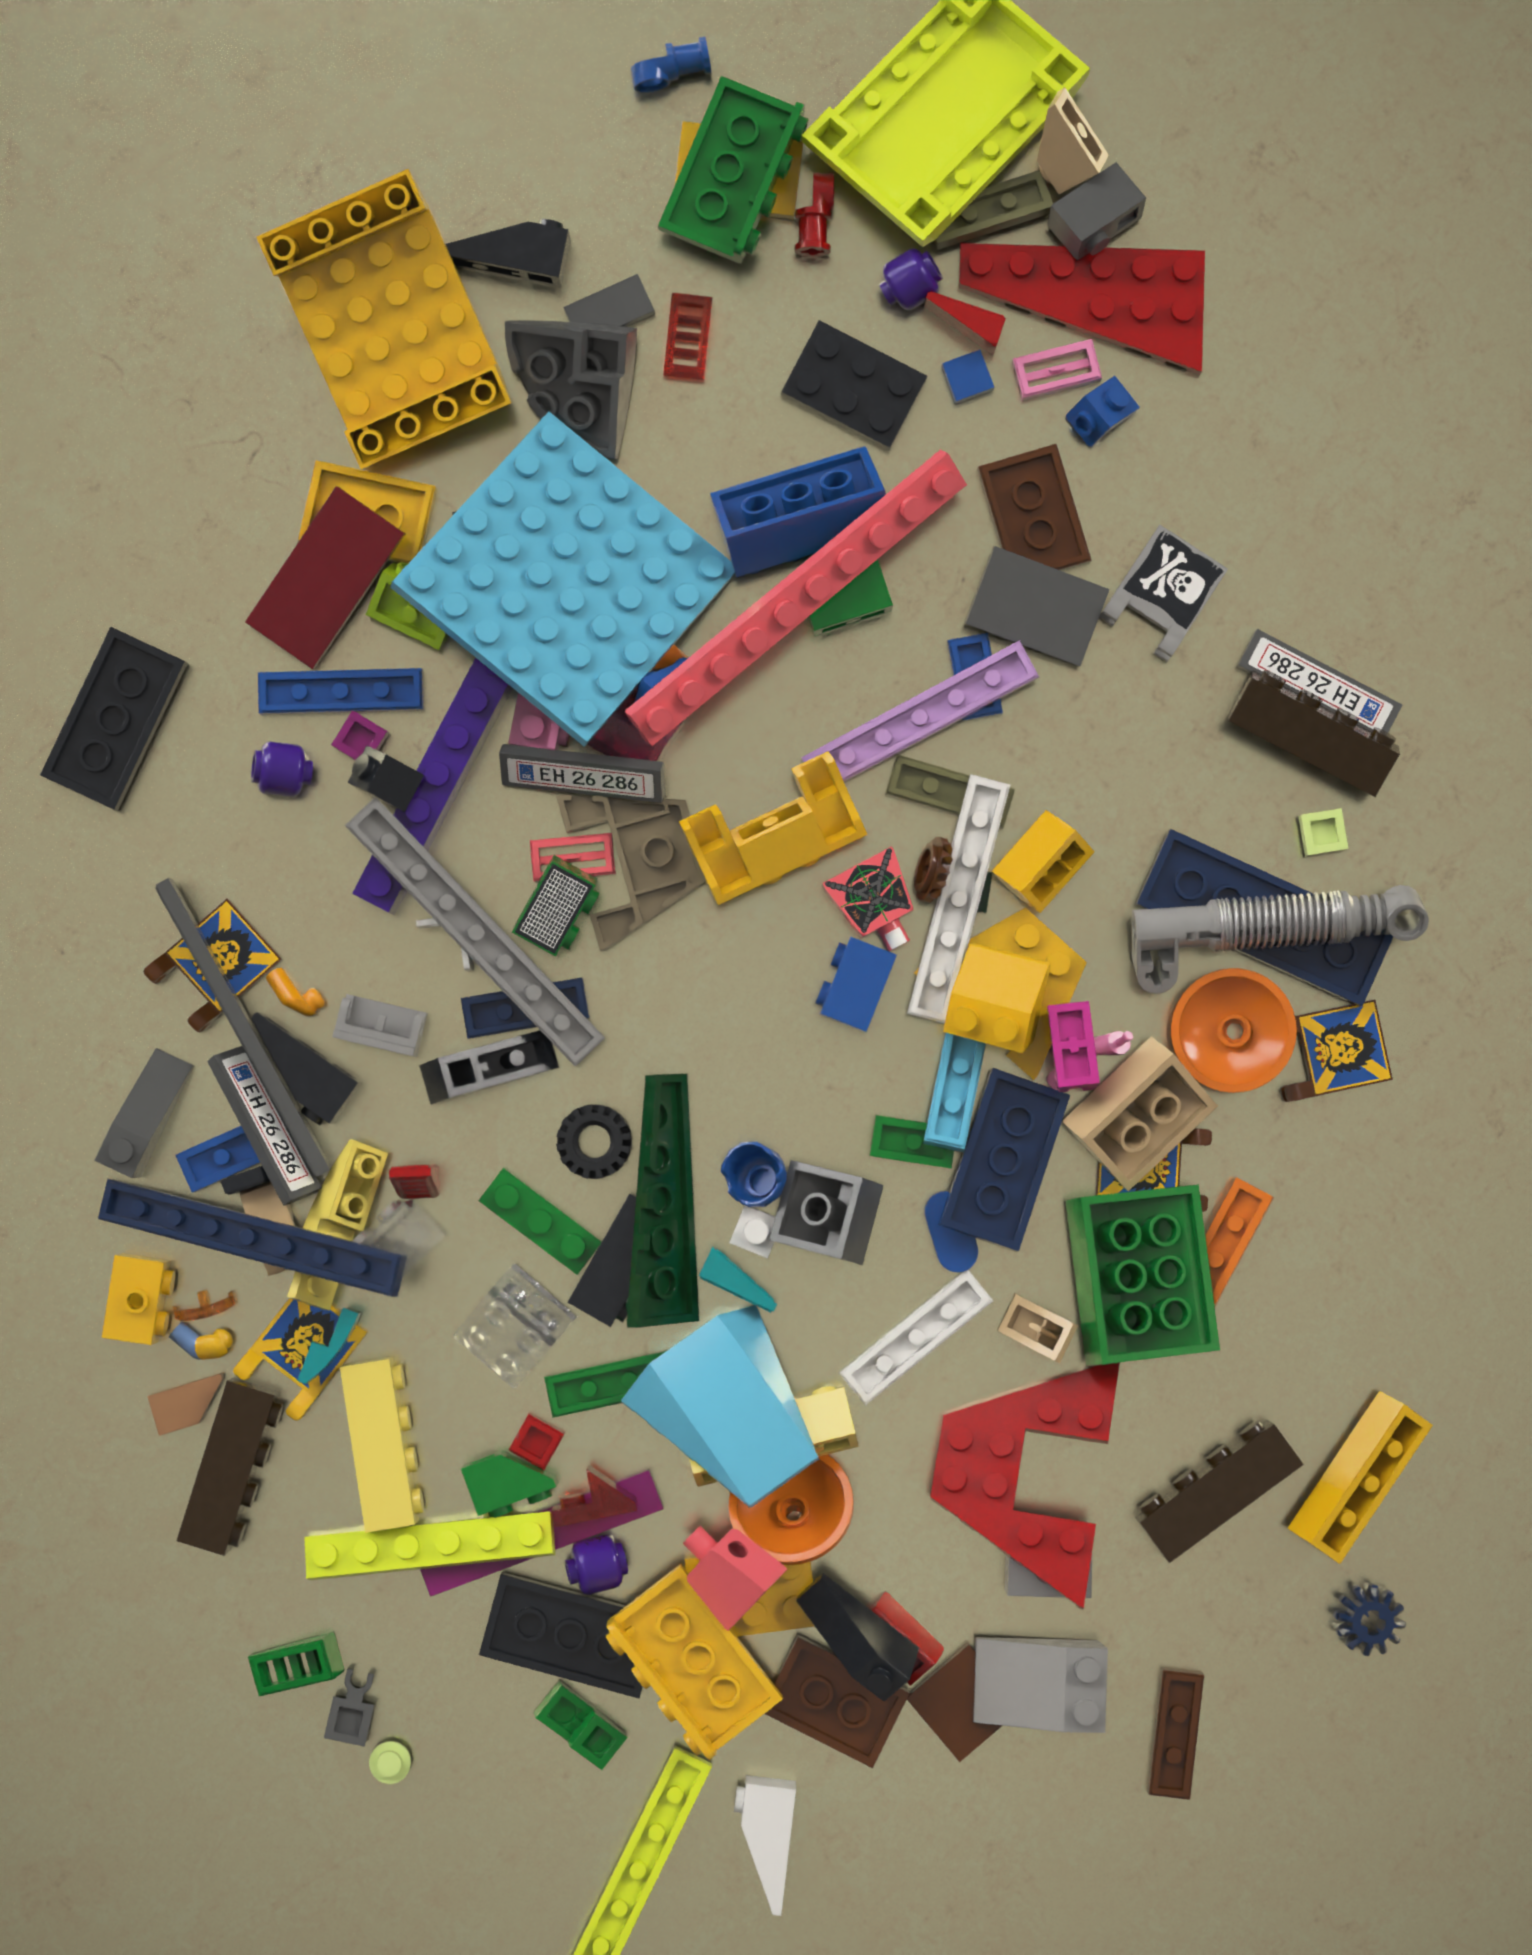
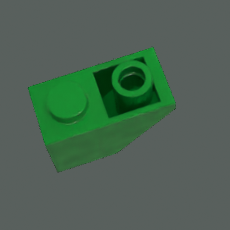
[461,1450,559,1518]

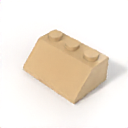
[1062,1036,1218,1191]

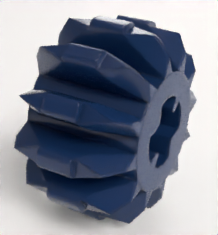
[1333,1583,1406,1656]

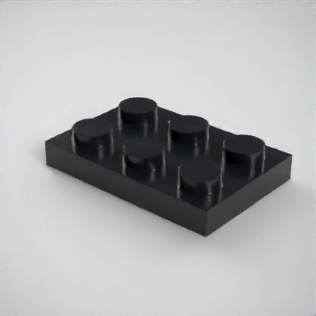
[781,320,928,451]

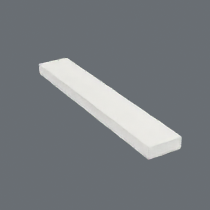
[907,774,1010,1024]

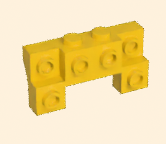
[679,751,867,905]

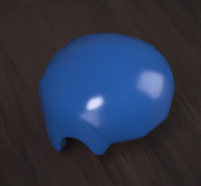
[721,1142,787,1208]

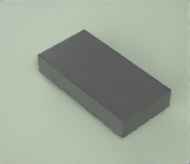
[563,274,655,327]

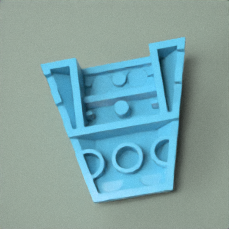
[621,1305,819,1508]

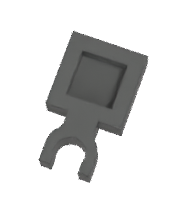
[324,1669,374,1747]

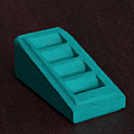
[699,1247,777,1313]

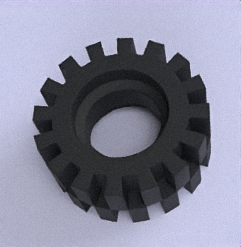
[556,1104,632,1179]

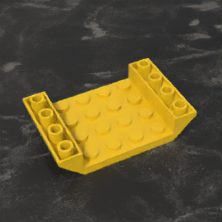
[256,169,512,469]

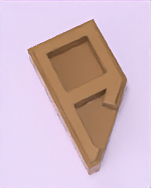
[147,1372,224,1436]

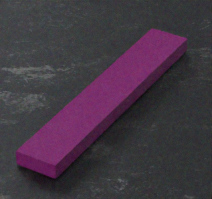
[420,1469,664,1597]

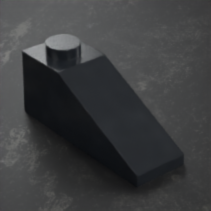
[446,219,571,287]
[251,1012,363,1126]
[419,1030,559,1105]
[567,1193,636,1327]
[796,1573,919,1702]

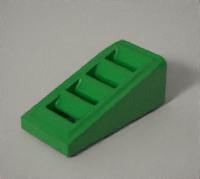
[248,1632,344,1697]

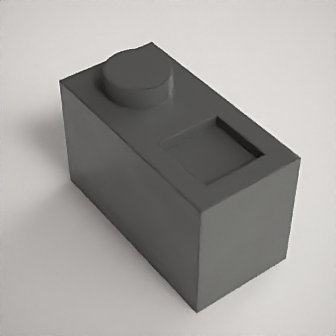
[1047,162,1146,261]

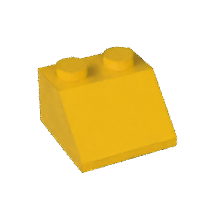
[943,943,1051,1053]

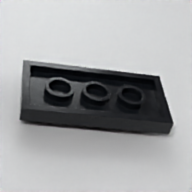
[40,627,188,811]
[479,1572,643,1699]

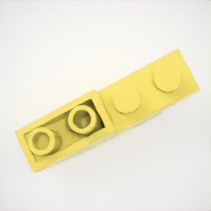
[287,1140,388,1310]

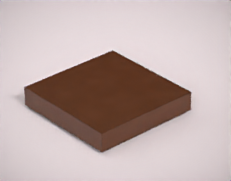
[907,1643,1002,1762]

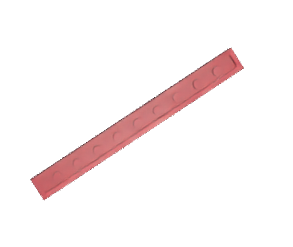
[624,450,967,746]

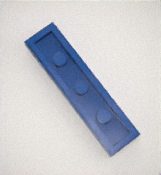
[258,668,424,715]

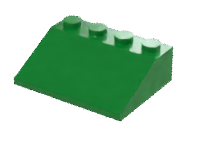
[1065,1184,1220,1366]

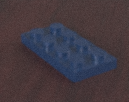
[938,1068,1070,1252]

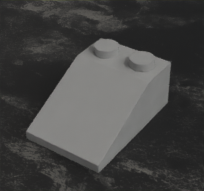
[973,1637,1108,1733]

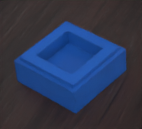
[941,349,995,404]

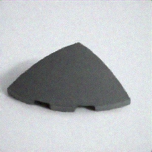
[505,320,637,459]

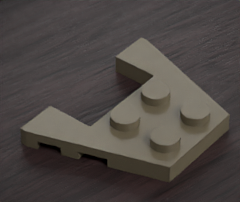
[556,794,706,951]

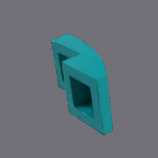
[297,1308,361,1384]

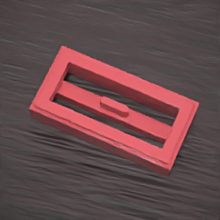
[530,833,616,882]

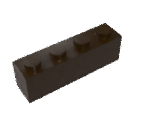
[1228,670,1400,797]
[176,1377,283,1556]
[1135,1420,1304,1563]

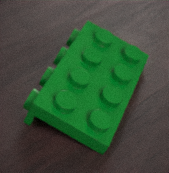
[658,76,809,264]

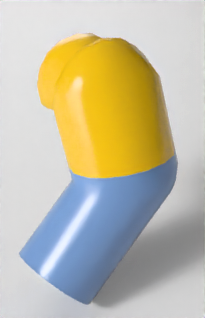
[169,1321,233,1360]

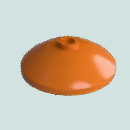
[1171,968,1297,1093]
[729,1455,854,1565]

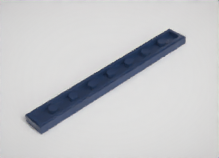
[98,1179,408,1297]

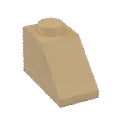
[1037,87,1109,194]

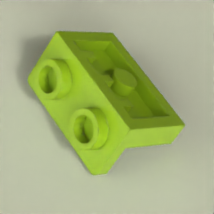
[365,562,448,650]

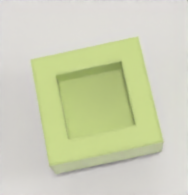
[1298,808,1349,857]

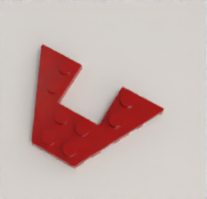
[930,1363,1120,1610]

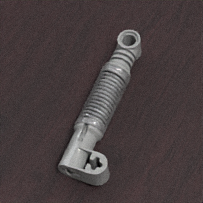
[1132,885,1429,994]

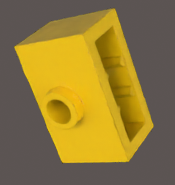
[992,810,1095,913]
[101,1253,176,1345]

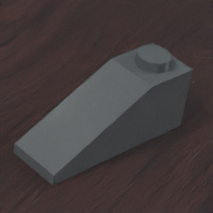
[94,1048,194,1178]

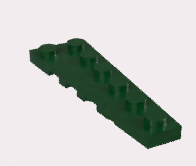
[626,1073,699,1328]

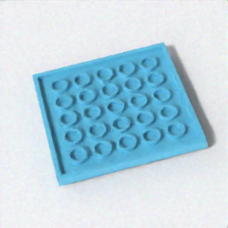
[391,411,735,747]

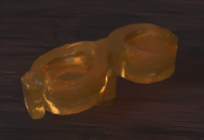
[172,1290,236,1321]

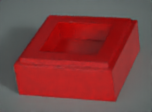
[508,1413,565,1470]

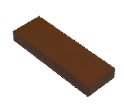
[1147,1668,1204,1800]

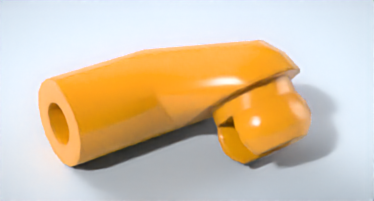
[266,968,325,1017]

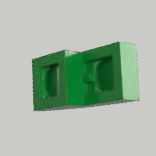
[533,1680,628,1770]

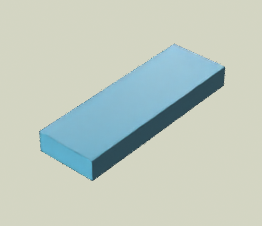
[923,1032,986,1152]

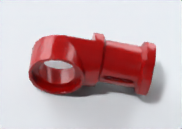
[794,173,834,257]

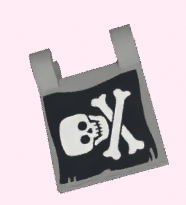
[1099,525,1228,662]

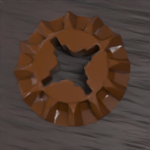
[914,837,953,903]

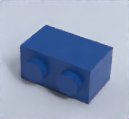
[815,937,897,1033]

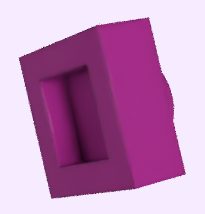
[331,710,389,760]

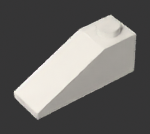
[734,1775,796,1916]

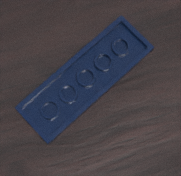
[1135,829,1393,1007]

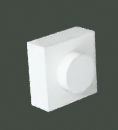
[730,1205,776,1258]

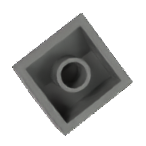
[770,1160,884,1265]

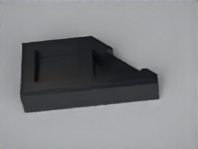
[220,1166,270,1195]

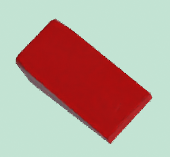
[924,291,1006,355]

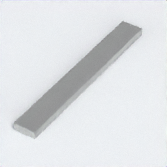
[344,797,605,1066]

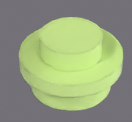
[369,1741,411,1784]

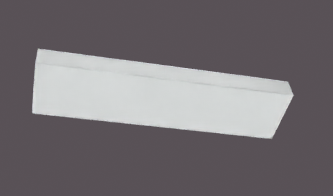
[839,1270,993,1406]

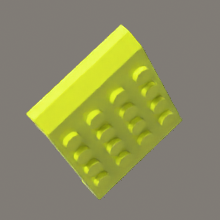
[801,0,1090,247]

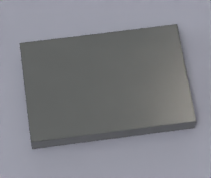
[964,546,1110,666]

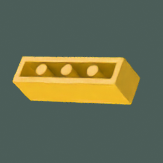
[1287,1391,1433,1564]

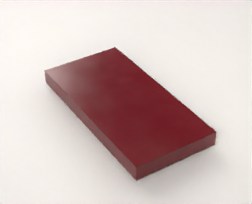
[245,486,406,669]

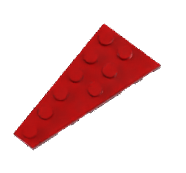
[958,243,1205,375]

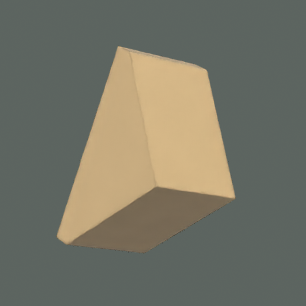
[998,1294,1078,1363]

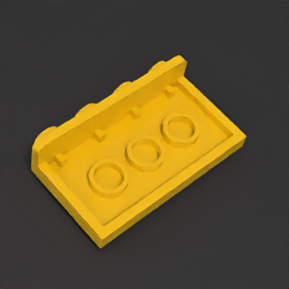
[606,1564,783,1760]

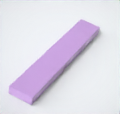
[801,640,1039,782]

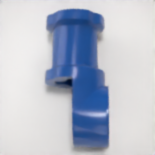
[630,36,712,93]

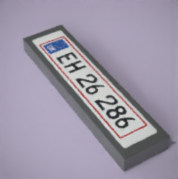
[1236,629,1403,732]
[499,744,665,803]
[207,1046,322,1206]

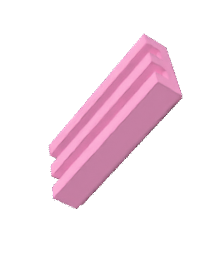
[1012,339,1102,401]

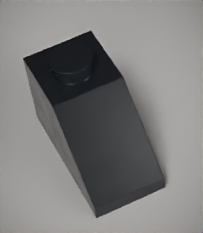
[347,746,424,812]

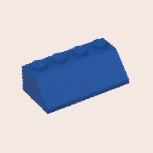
[710,446,886,577]

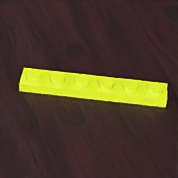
[304,1511,555,1581]
[572,1745,712,1955]

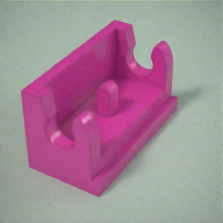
[1047,1001,1100,1092]

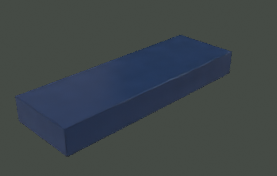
[461,977,590,1039]

